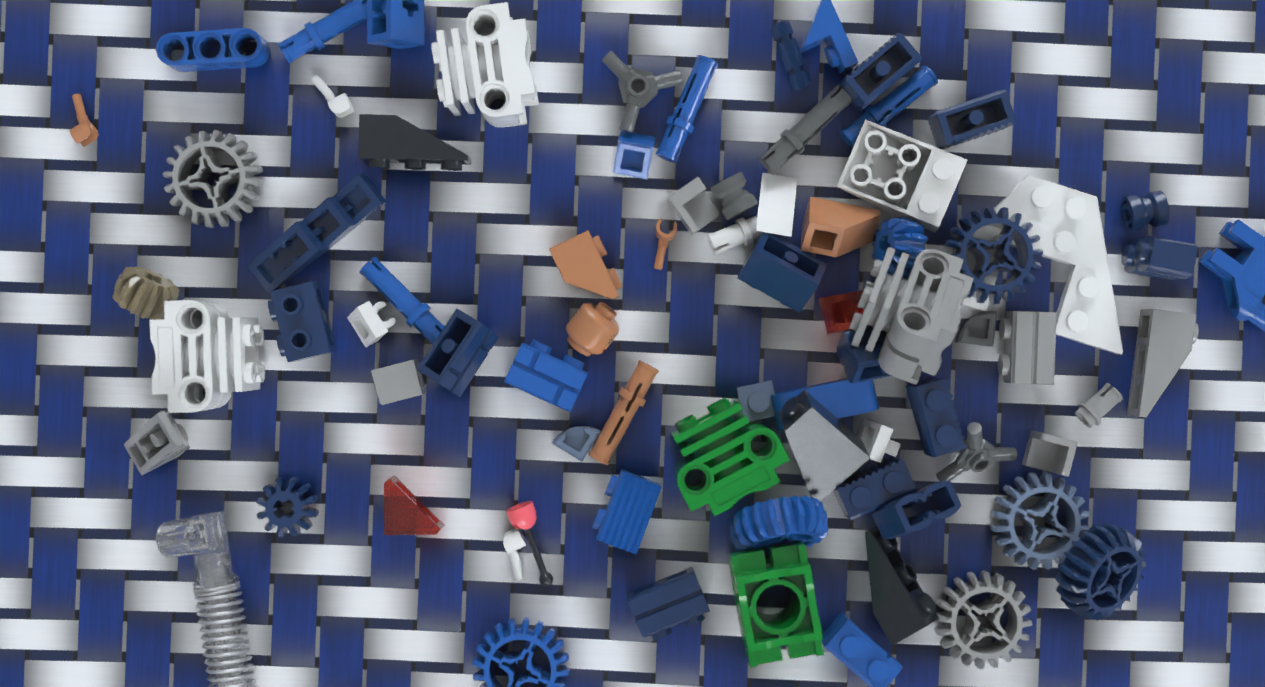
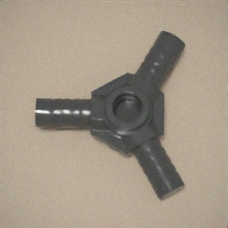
[602,51,683,133]
[936,422,1017,481]

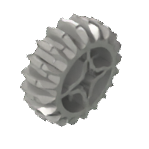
[162,130,264,228]
[934,570,1032,669]

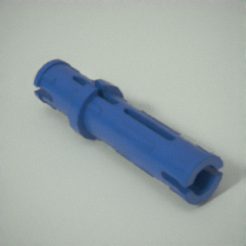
[277,0,367,64]
[656,55,718,163]
[840,65,938,149]
[359,257,445,345]

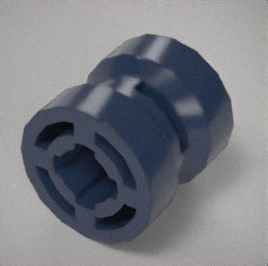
[1120,190,1170,232]

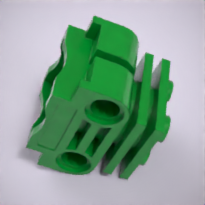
[671,398,790,516]
[729,541,824,668]

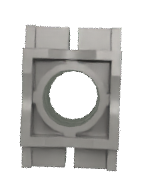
[850,247,974,385]

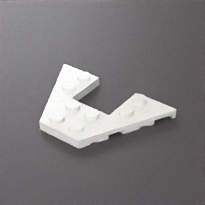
[951,175,1123,355]

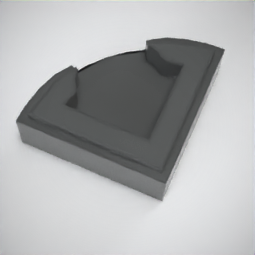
[955,311,998,347]

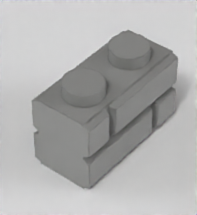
[998,311,1057,385]

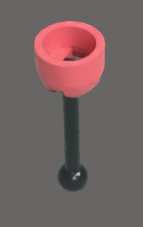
[506,501,553,586]

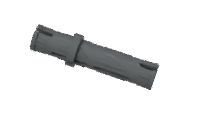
[758,85,852,175]

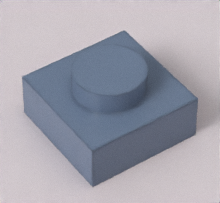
[736,380,775,422]

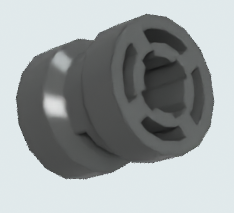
[710,172,758,220]

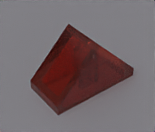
[384,475,445,535]

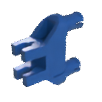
[1199,220,1265,332]

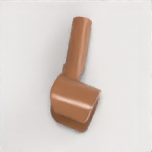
[69,94,99,147]
[653,218,677,270]

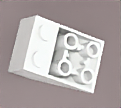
[837,119,967,233]

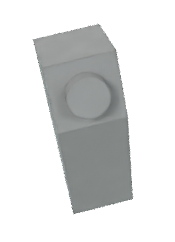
[1127,309,1199,417]
[123,410,190,476]

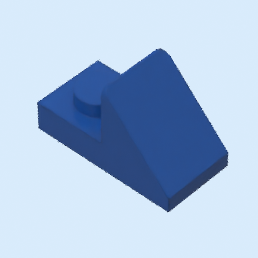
[800,0,858,74]

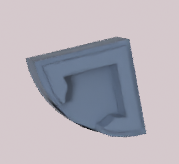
[552,426,601,462]

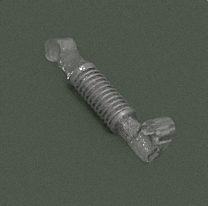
[156,510,257,687]

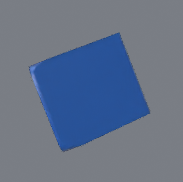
[612,131,655,179]

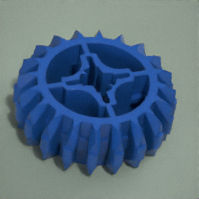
[730,495,829,557]
[472,617,570,687]

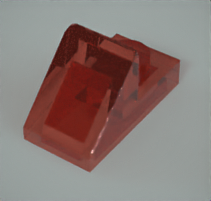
[818,290,869,336]

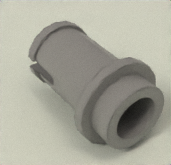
[1075,383,1123,428]

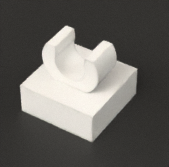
[347,301,396,348]
[858,418,901,463]

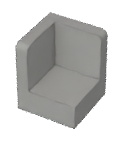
[667,177,720,236]
[371,359,427,405]
[1022,430,1078,477]

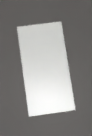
[756,173,797,237]

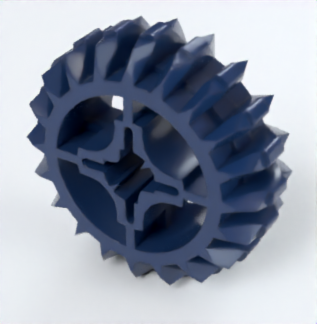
[943,206,1043,305]
[1055,522,1147,620]

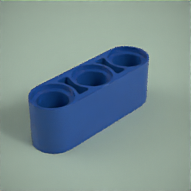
[156,28,270,72]
[771,378,879,430]

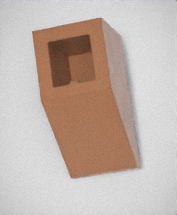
[801,197,881,257]
[549,231,623,300]

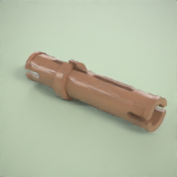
[589,360,659,465]

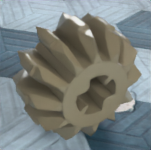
[112,266,180,320]

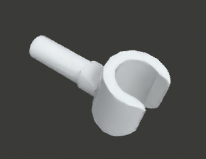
[311,75,355,118]
[503,528,527,580]

